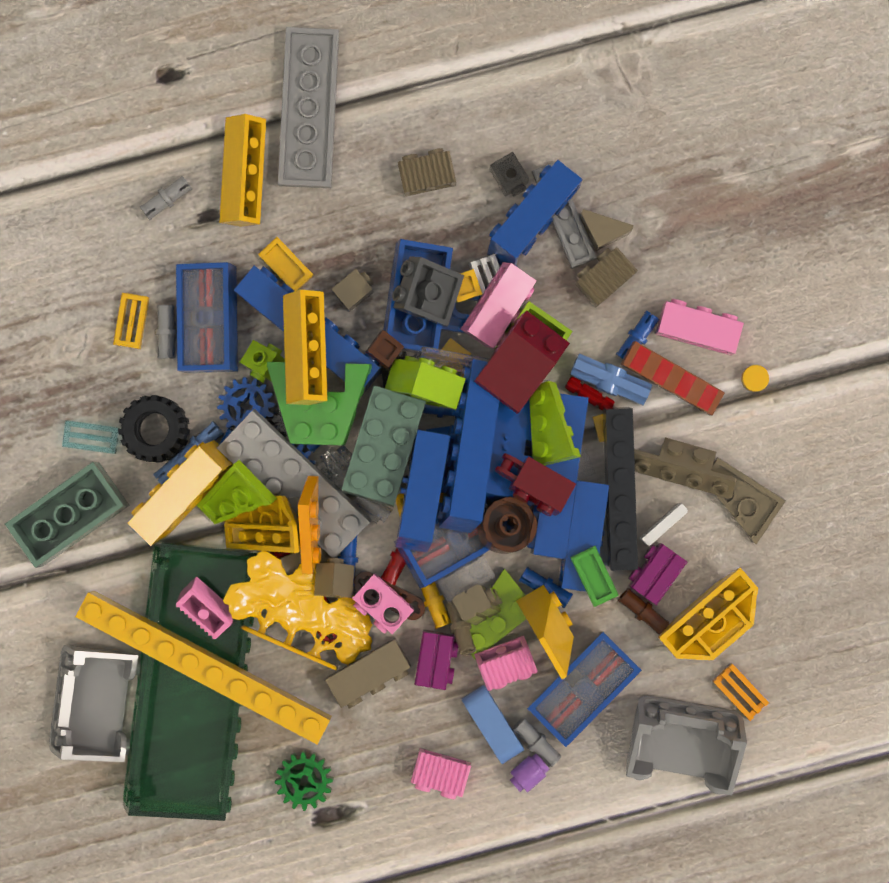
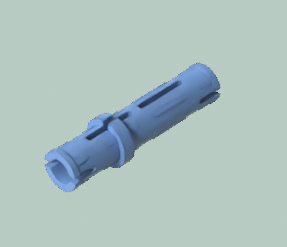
[153,421,224,484]

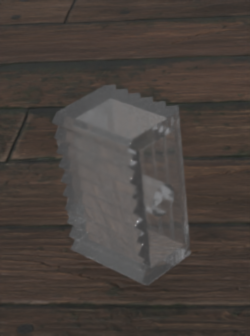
[436,554,495,603]

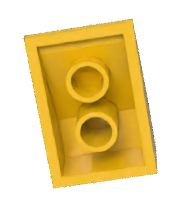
[516,585,574,679]

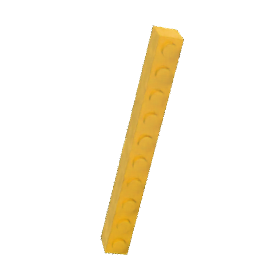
[75,591,332,745]

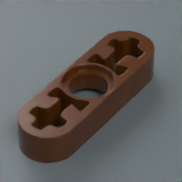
[354,571,425,620]

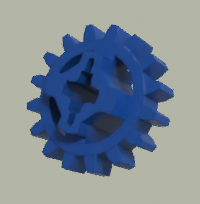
[217,377,276,428]

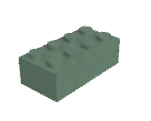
[342,386,426,507]
[5,462,130,568]

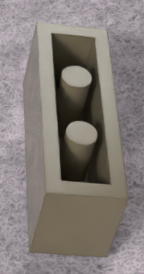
[325,638,411,709]

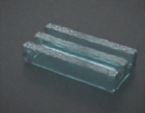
[62,421,120,454]

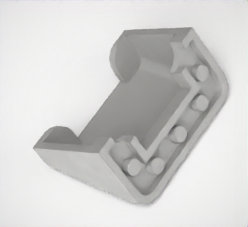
[49,645,141,762]
[626,696,747,796]

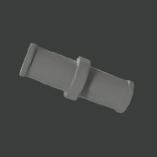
[140,176,192,220]
[155,305,177,359]
[513,717,561,768]

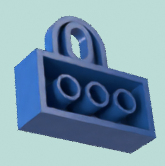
[383,239,486,356]

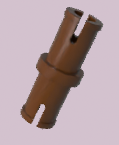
[618,588,669,635]

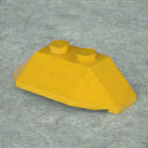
[224,495,300,553]
[658,567,758,660]

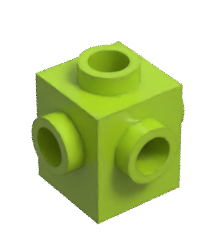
[240,340,285,383]

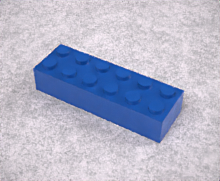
[234,265,382,396]
[436,359,499,533]
[527,394,589,559]

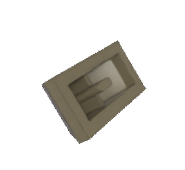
[580,209,634,251]

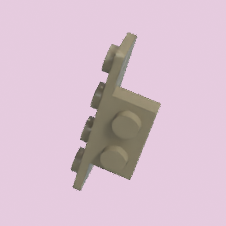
[634,437,737,499]

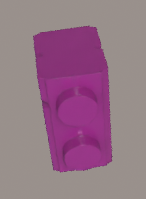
[628,543,688,606]
[414,630,458,690]

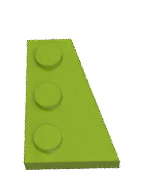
[529,381,581,466]
[197,460,277,524]
[470,568,526,659]

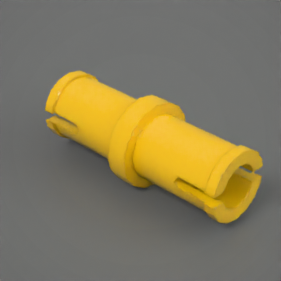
[421,582,451,629]

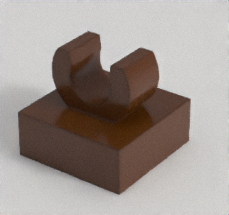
[365,330,404,369]

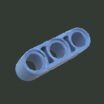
[461,684,525,764]

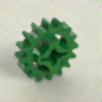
[275,751,334,811]

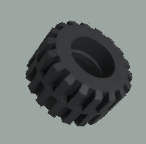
[118,395,190,463]

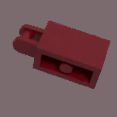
[495,453,576,516]

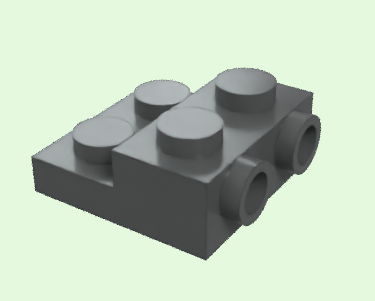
[392,256,464,326]

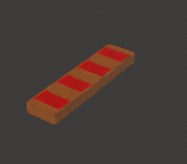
[620,341,725,416]

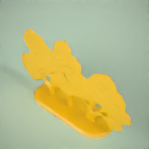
[223,551,372,670]

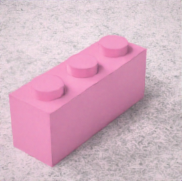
[460,262,536,349]
[655,299,744,356]

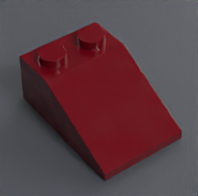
[474,310,570,414]

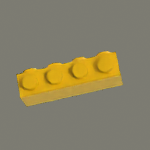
[219,114,266,227]
[283,289,327,405]

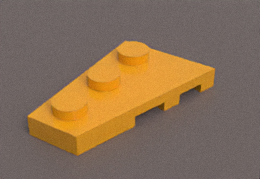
[298,476,321,574]

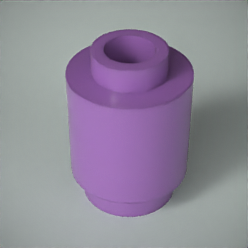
[510,753,550,793]

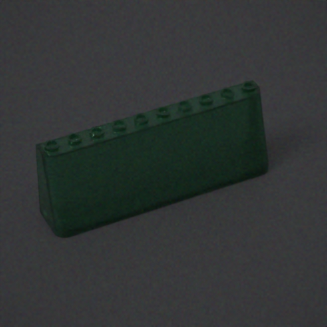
[123,541,257,821]

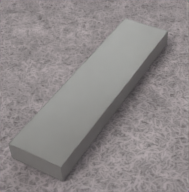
[532,161,596,269]

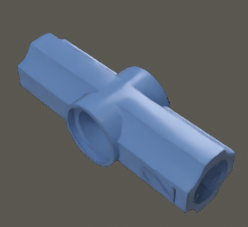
[570,353,652,406]

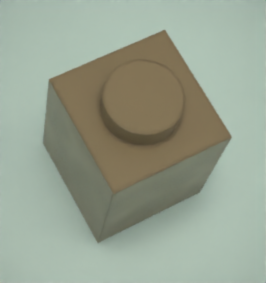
[332,269,374,312]
[314,558,354,598]

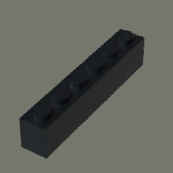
[603,407,638,571]

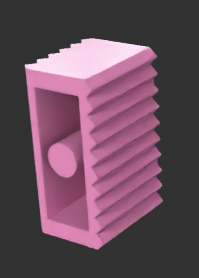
[176,577,233,639]
[474,636,538,691]
[411,748,471,799]

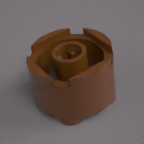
[477,497,537,554]

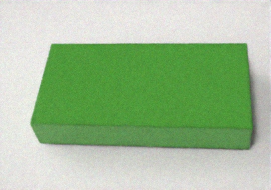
[570,546,619,607]

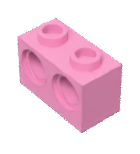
[352,573,414,634]

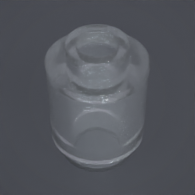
[353,496,393,524]

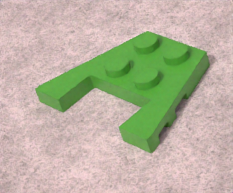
[267,362,372,445]

